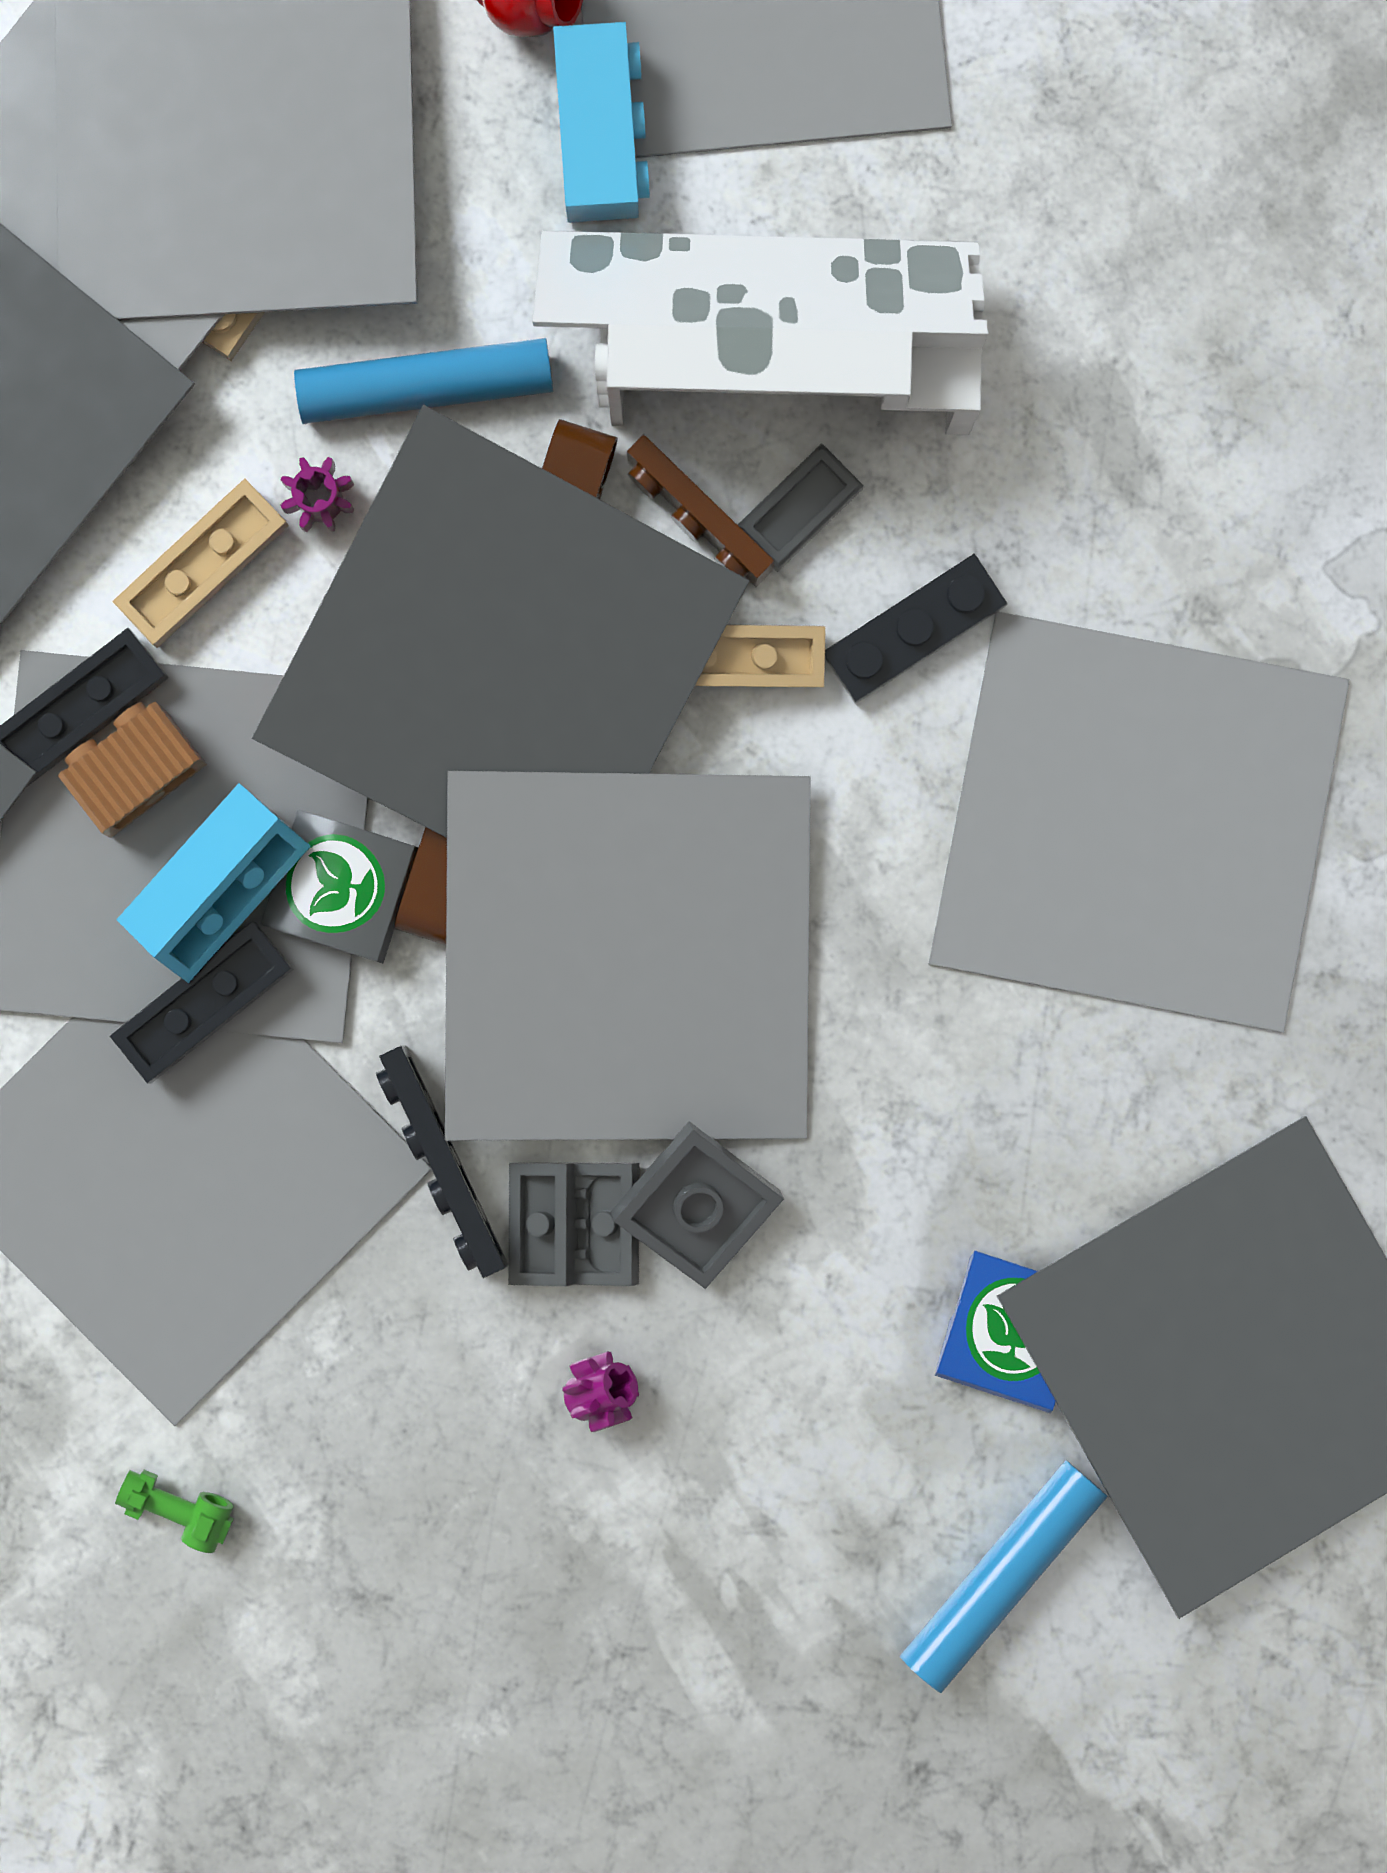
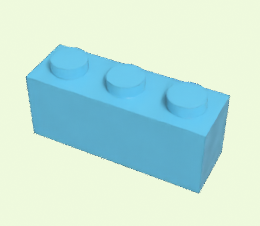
[553,22,650,223]
[116,783,311,983]

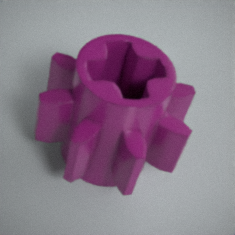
[280,457,354,532]
[562,1351,639,1432]

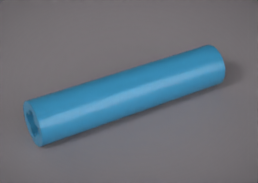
[294,338,553,424]
[900,1460,1108,1693]

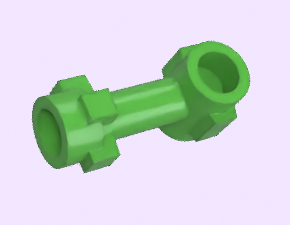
[115,1469,234,1553]

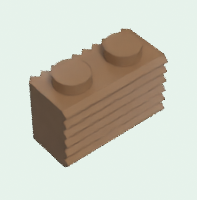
[58,702,207,838]

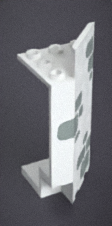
[532,230,988,435]

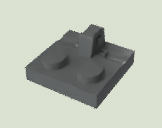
[610,1121,784,1289]

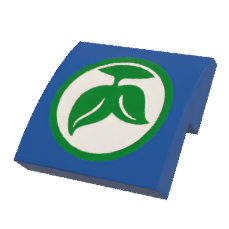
[934,1251,1056,1413]

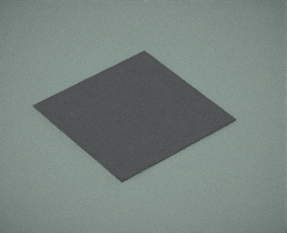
[0,223,195,626]
[252,404,750,838]
[997,1116,1387,1619]

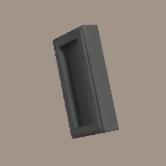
[738,443,864,572]

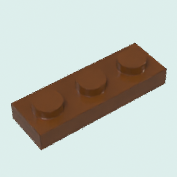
[627,434,774,587]

